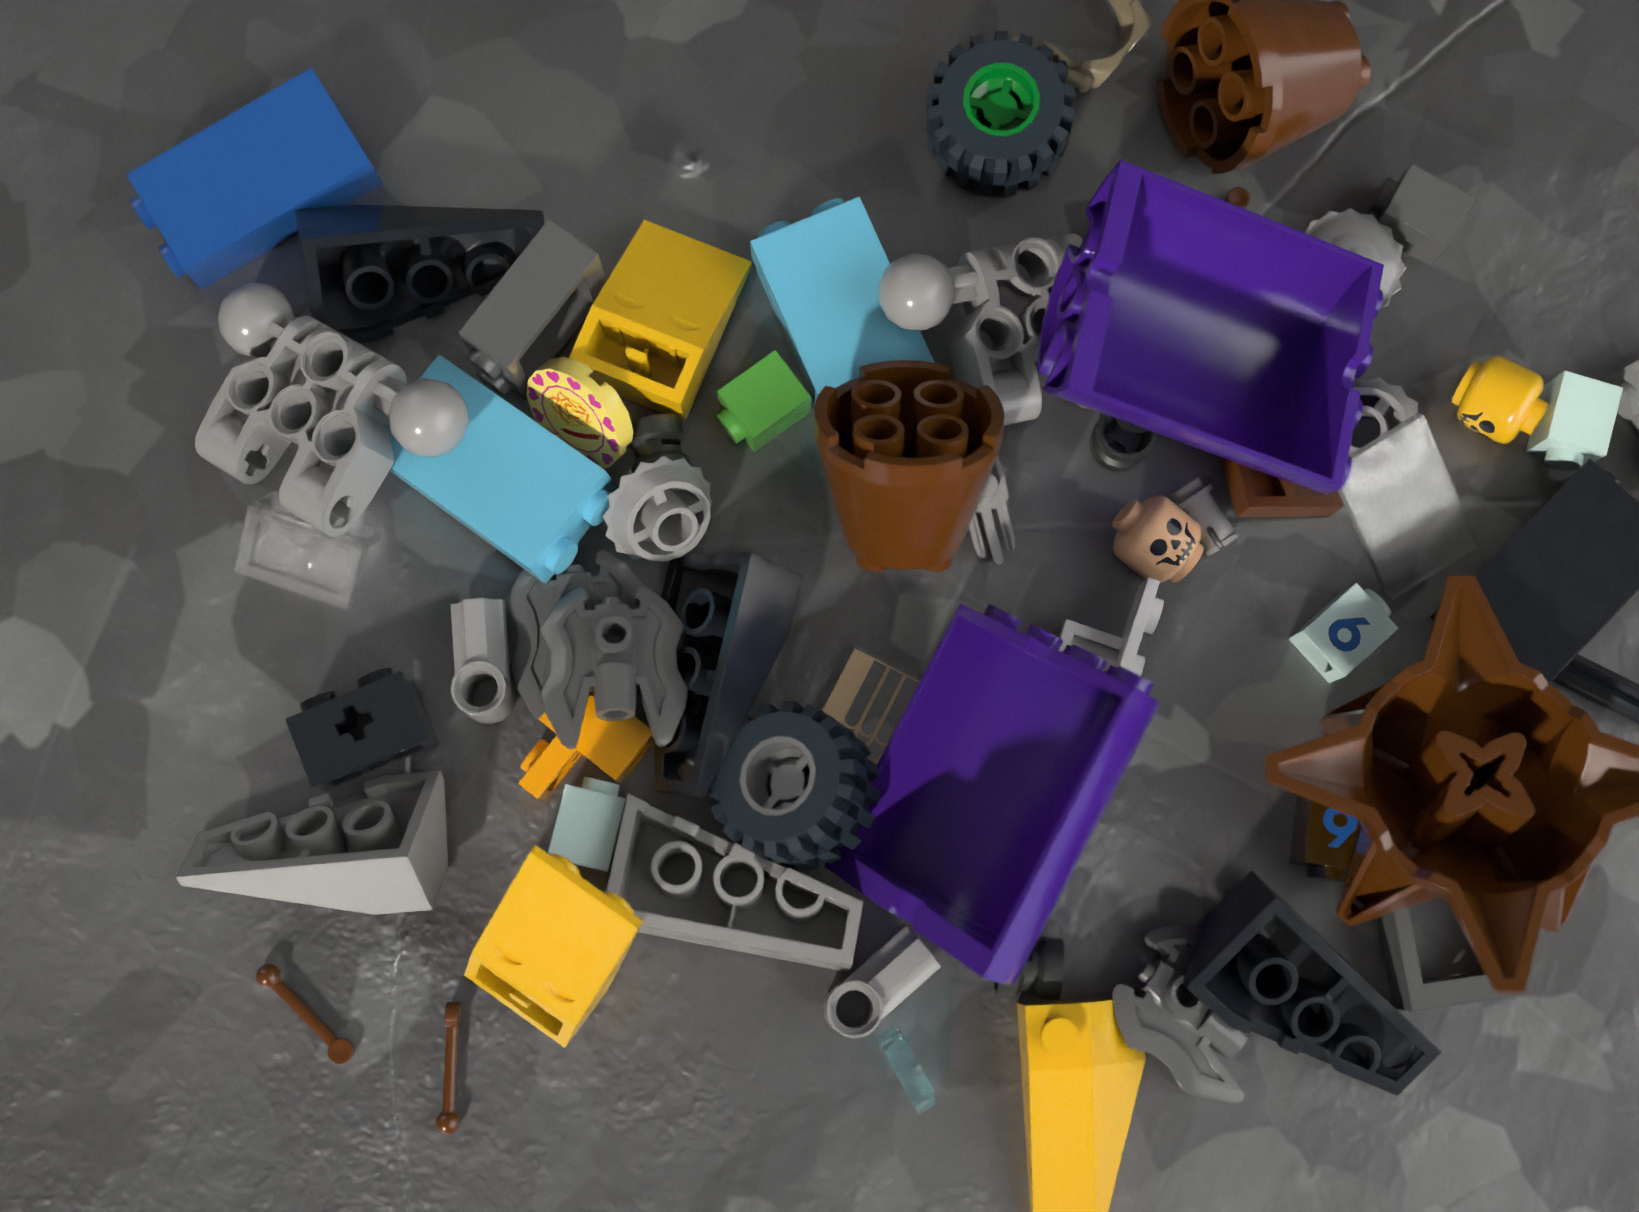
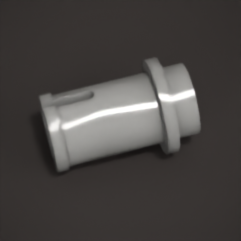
[1169,477,1240,557]

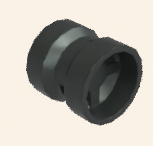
[1089,413,1158,472]
[627,414,691,473]
[994,937,1064,1000]

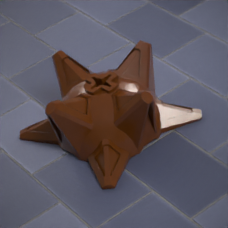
[1264,575,1639,994]

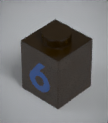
[1289,795,1362,882]

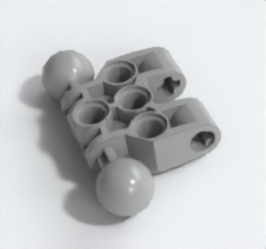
[879,233,1087,425]
[195,282,469,537]

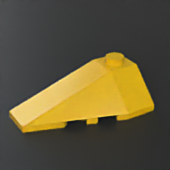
[1017,997,1146,1212]

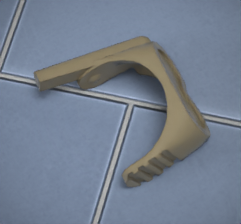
[1011,0,1153,93]

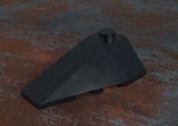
[295,204,544,343]
[654,552,803,798]
[1183,870,1442,1096]

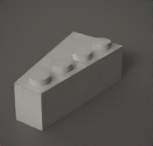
[607,794,863,973]

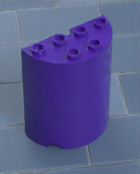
[1037,160,1384,494]
[824,603,1161,985]

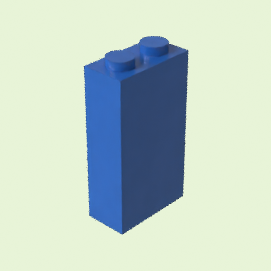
[126,67,383,290]

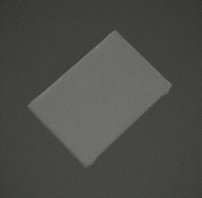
[1338,413,1479,601]

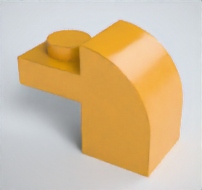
[518,696,655,802]

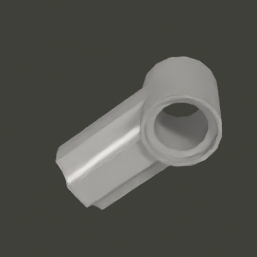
[451,598,516,724]
[823,926,941,1038]

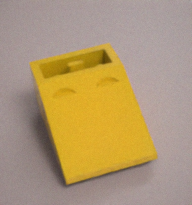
[569,220,752,422]
[464,845,643,1048]

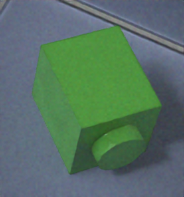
[716,350,811,452]

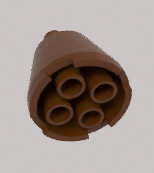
[1156,0,1371,174]
[814,360,1004,572]

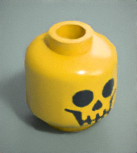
[1451,355,1550,444]

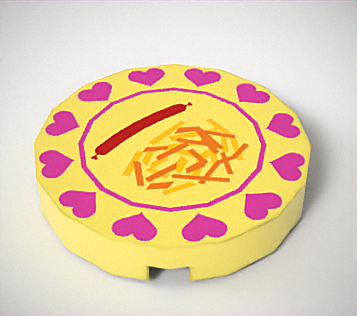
[527,357,633,468]

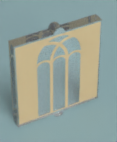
[821,645,921,765]

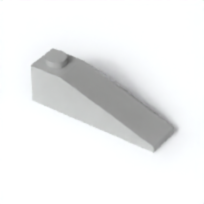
[176,770,448,915]

